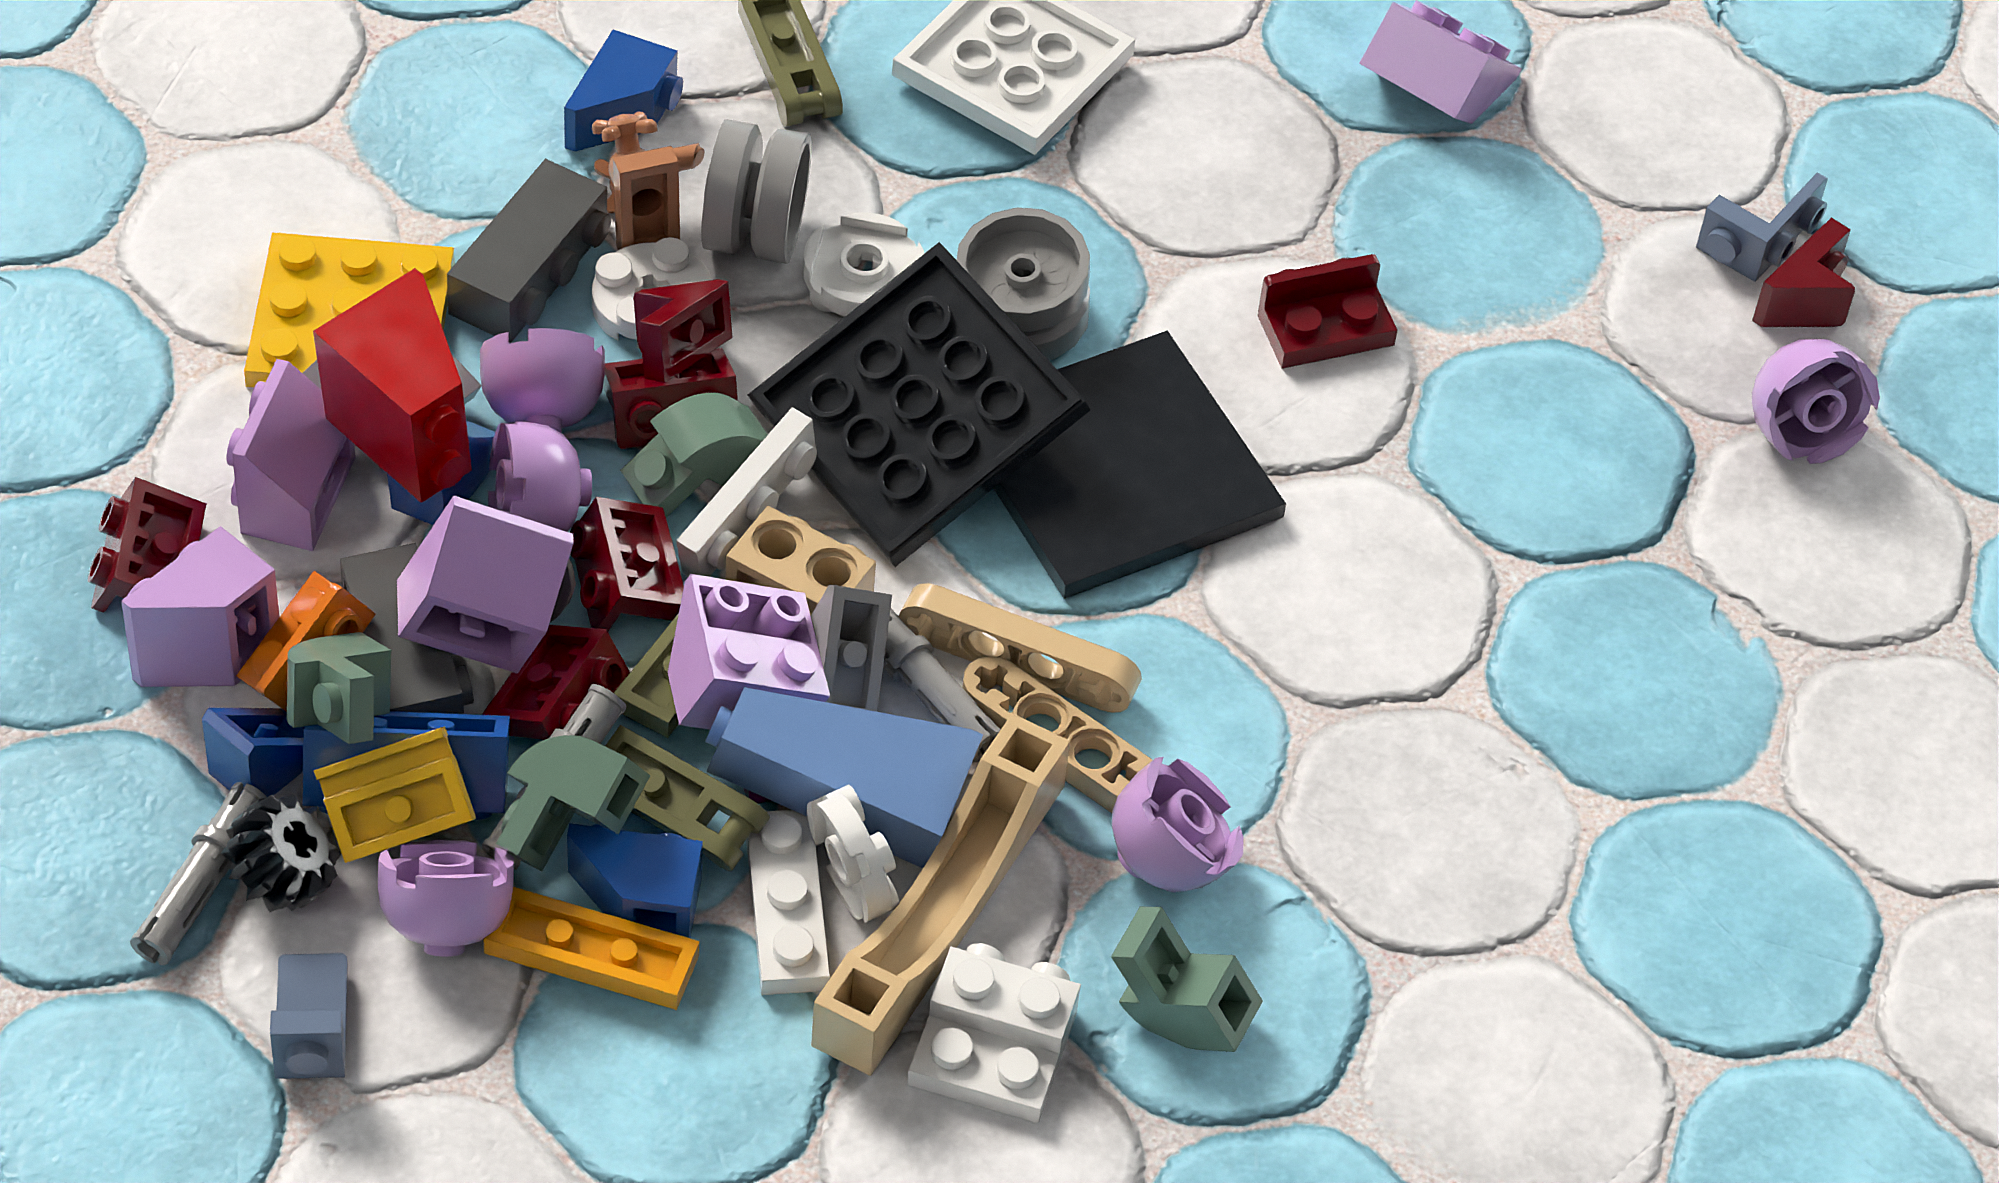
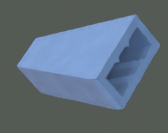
[705,687,983,868]

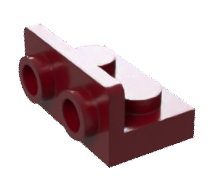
[1257,254,1398,369]
[603,348,738,449]
[88,477,207,613]
[570,497,684,631]
[482,625,630,740]

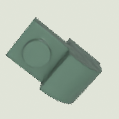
[620,393,768,518]
[287,632,391,744]
[496,735,651,871]
[1111,906,1263,1052]

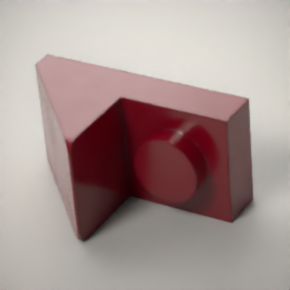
[1752,217,1855,327]
[633,279,733,383]

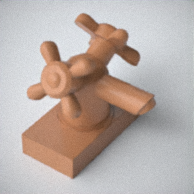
[592,111,705,250]

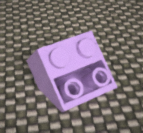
[1359,0,1522,124]
[226,359,356,551]
[397,496,573,673]
[121,526,280,687]
[668,574,830,730]

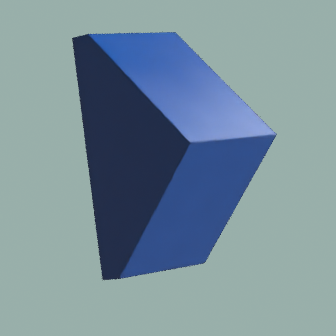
[202,708,305,797]

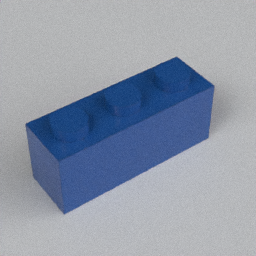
[302,711,510,820]

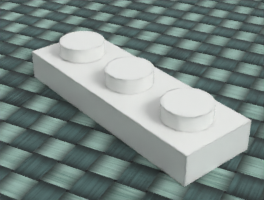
[676,407,817,577]
[746,810,830,995]

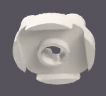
[803,212,924,316]
[592,237,712,348]
[807,785,899,923]

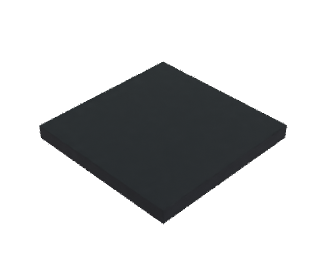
[747,242,1091,567]
[993,330,1286,599]

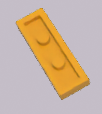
[483,887,700,1010]

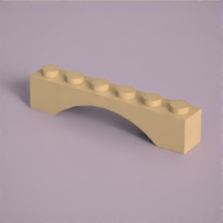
[811,713,1070,1076]

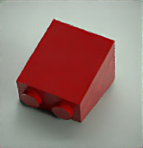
[313,268,472,503]

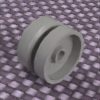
[701,119,812,264]
[956,207,1090,361]

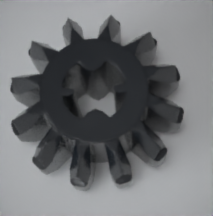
[221,794,341,912]

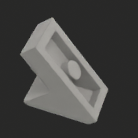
[811,585,892,712]

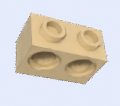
[725,505,876,616]

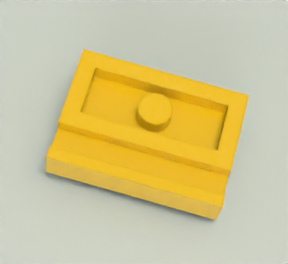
[313,726,476,863]

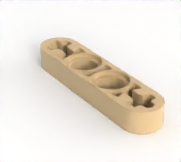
[898,583,1142,713]
[963,656,1153,813]

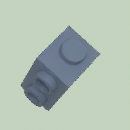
[1696,172,1828,282]
[270,953,348,1079]

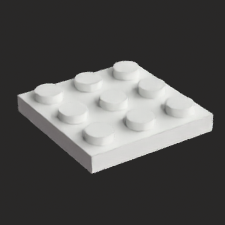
[892,0,1135,155]

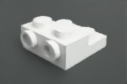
[907,944,1081,1123]

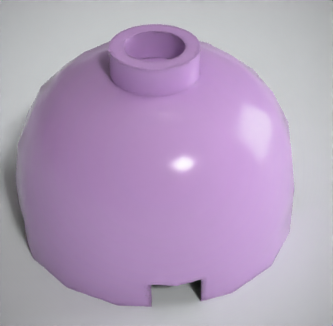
[480,328,605,433]
[1752,339,1880,464]
[488,422,592,532]
[1112,757,1243,893]
[378,840,514,957]

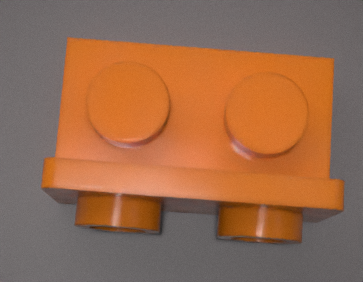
[236,571,376,712]

